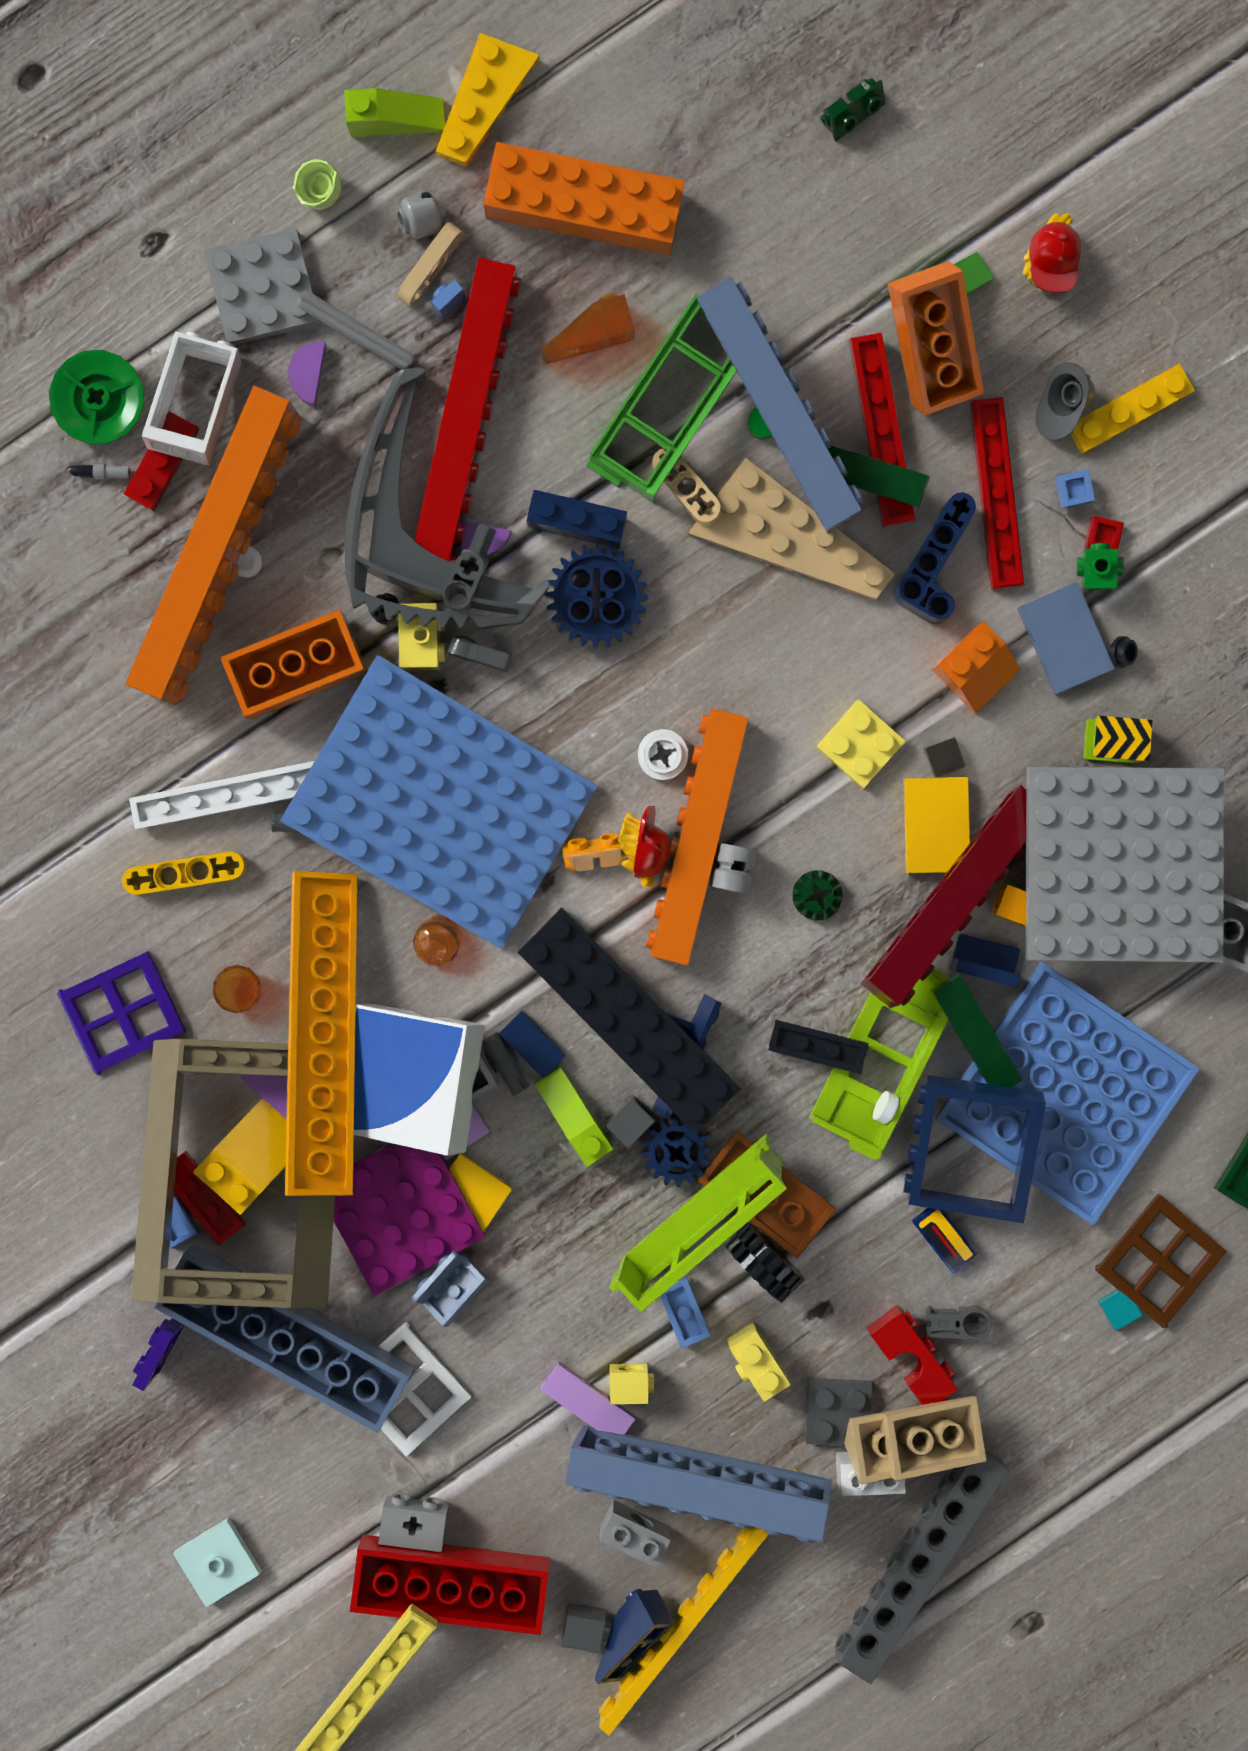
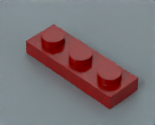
[124,411,199,511]
[174,1150,246,1246]

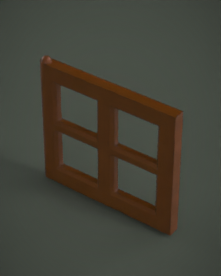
[1095,1194,1227,1328]

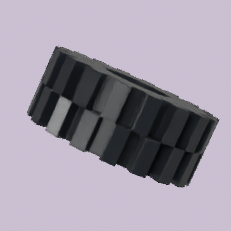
[725,1222,805,1303]

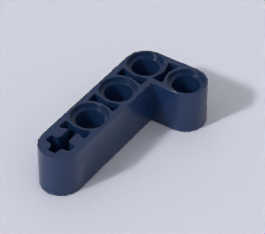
[894,492,976,624]

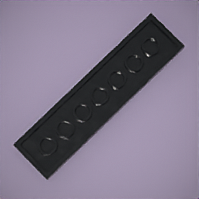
[517,907,742,1134]

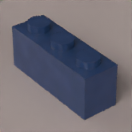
[526,490,627,549]

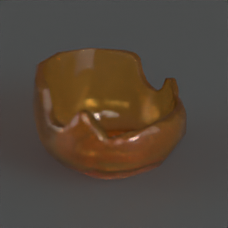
[413,915,463,967]
[213,964,261,1013]

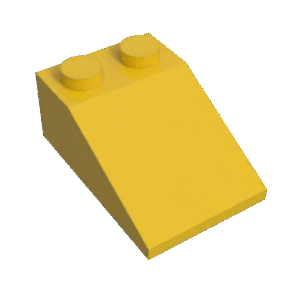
[193,1098,287,1215]

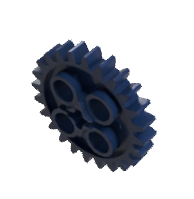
[545,544,648,649]

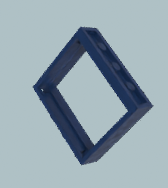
[903,1075,1046,1223]

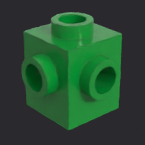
[1076,543,1124,590]

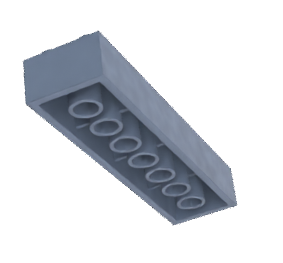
[697,277,864,533]
[154,1244,414,1433]
[565,1425,832,1543]

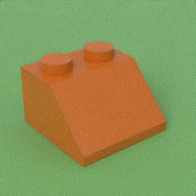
[931,621,1021,714]

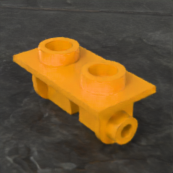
[562,833,628,873]

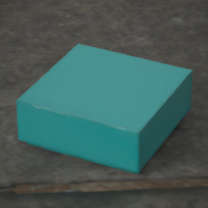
[1097,1290,1143,1331]

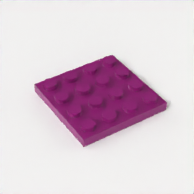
[334,1143,486,1296]

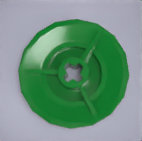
[49,350,144,445]

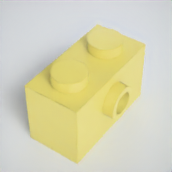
[398,603,446,671]
[727,1322,791,1402]

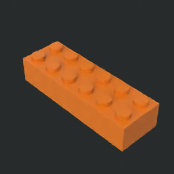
[483,142,685,256]

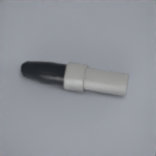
[68,463,131,480]

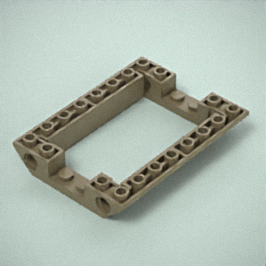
[131,1039,335,1308]

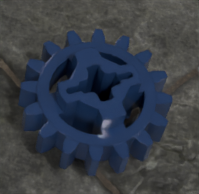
[642,1116,711,1187]

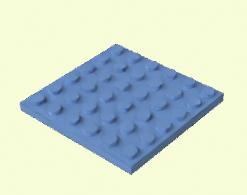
[935,962,1200,1226]

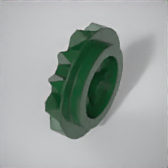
[792,870,843,921]

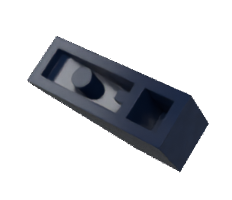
[595,1589,675,1684]

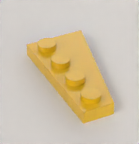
[436,33,540,167]

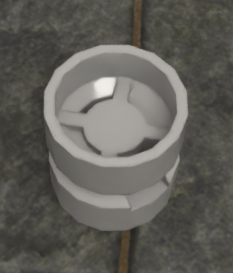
[710,843,759,895]

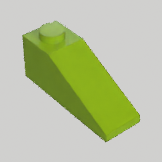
[344,88,445,137]
[535,1066,614,1167]

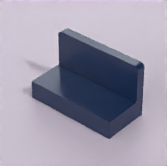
[949,934,1020,987]

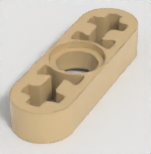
[397,222,464,307]
[652,448,722,527]

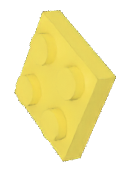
[816,699,905,789]

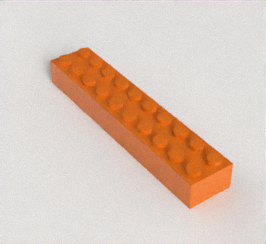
[125,385,301,705]

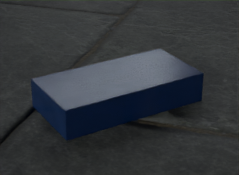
[499,1010,566,1078]

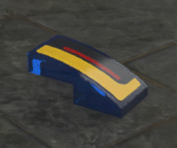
[911,1208,977,1274]

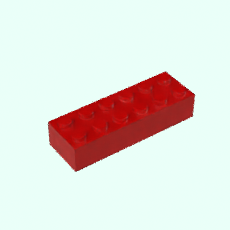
[350,1535,550,1635]

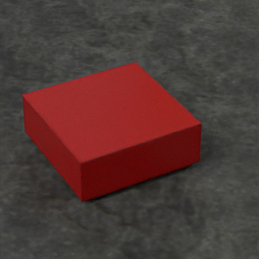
[1084,516,1124,550]

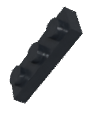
[768,1020,869,1074]

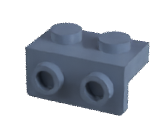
[412,1251,490,1327]

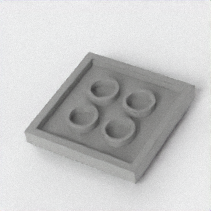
[204,228,321,345]

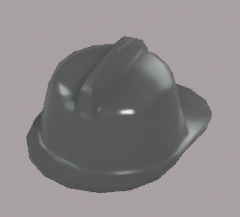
[1036,362,1095,440]

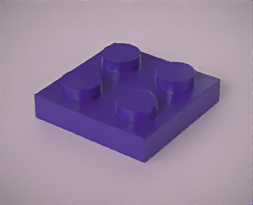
[132,1318,185,1391]

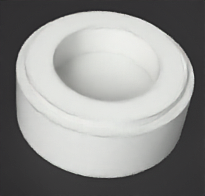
[235,546,262,578]
[873,1091,899,1125]

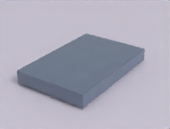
[1017,582,1115,695]

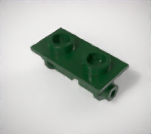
[820,78,886,142]

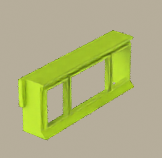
[609,1133,787,1313]

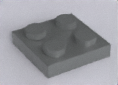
[805,1378,872,1446]

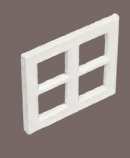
[378,1322,472,1457]

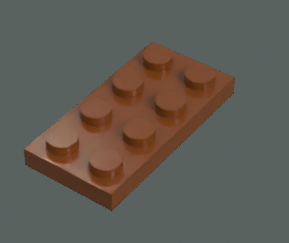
[697,1130,836,1259]

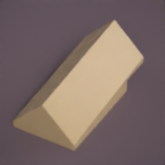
[844,1396,986,1484]

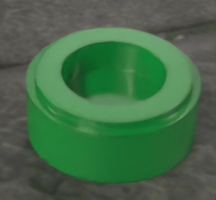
[747,408,772,440]

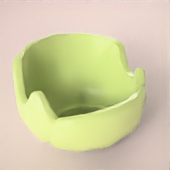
[293,159,342,211]

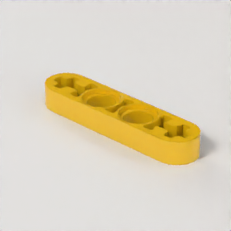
[122,852,247,895]

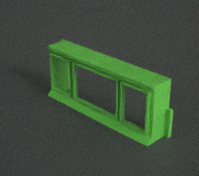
[586,294,736,503]

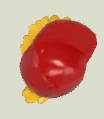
[1022,213,1081,294]
[618,806,671,888]

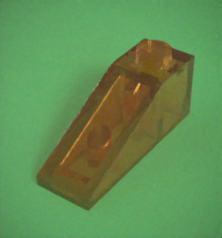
[541,293,635,365]

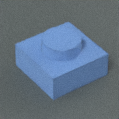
[431,280,466,320]
[1055,469,1095,509]

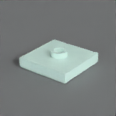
[173,1517,262,1607]

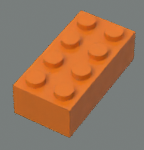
[887,261,984,416]
[220,609,368,720]

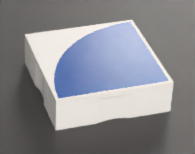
[354,1004,485,1156]

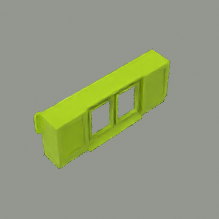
[808,969,950,1160]

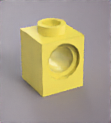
[610,1363,654,1405]

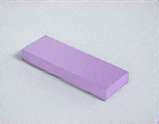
[540,1362,635,1434]

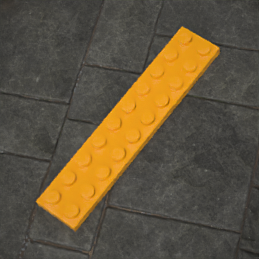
[285,871,358,1196]

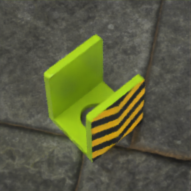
[1083,716,1153,764]

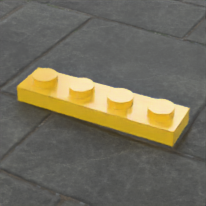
[1070,363,1195,455]

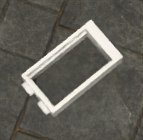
[142,331,242,466]

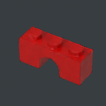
[866,1305,958,1405]

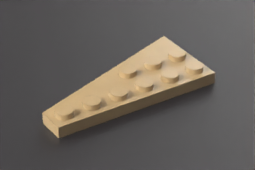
[687,458,895,601]

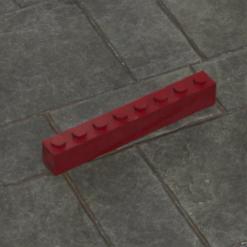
[860,785,1026,1008]

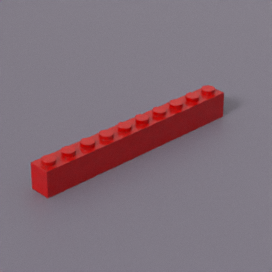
[414,257,521,564]

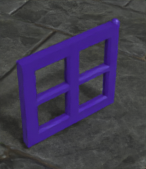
[57,951,186,1075]

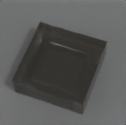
[924,737,966,778]

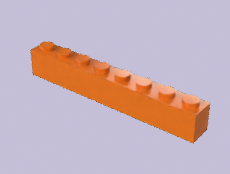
[646,708,749,965]

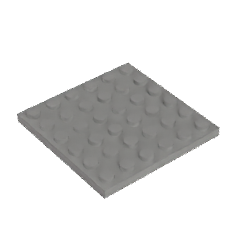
[1026,767,1224,962]

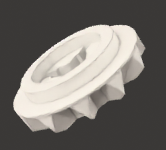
[638,729,688,780]

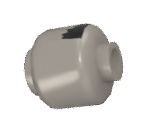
[397,192,446,240]

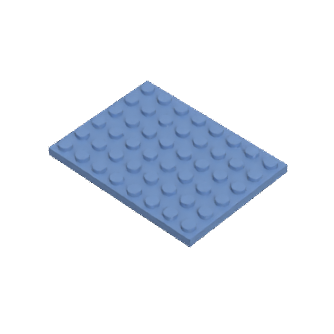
[280,655,598,949]

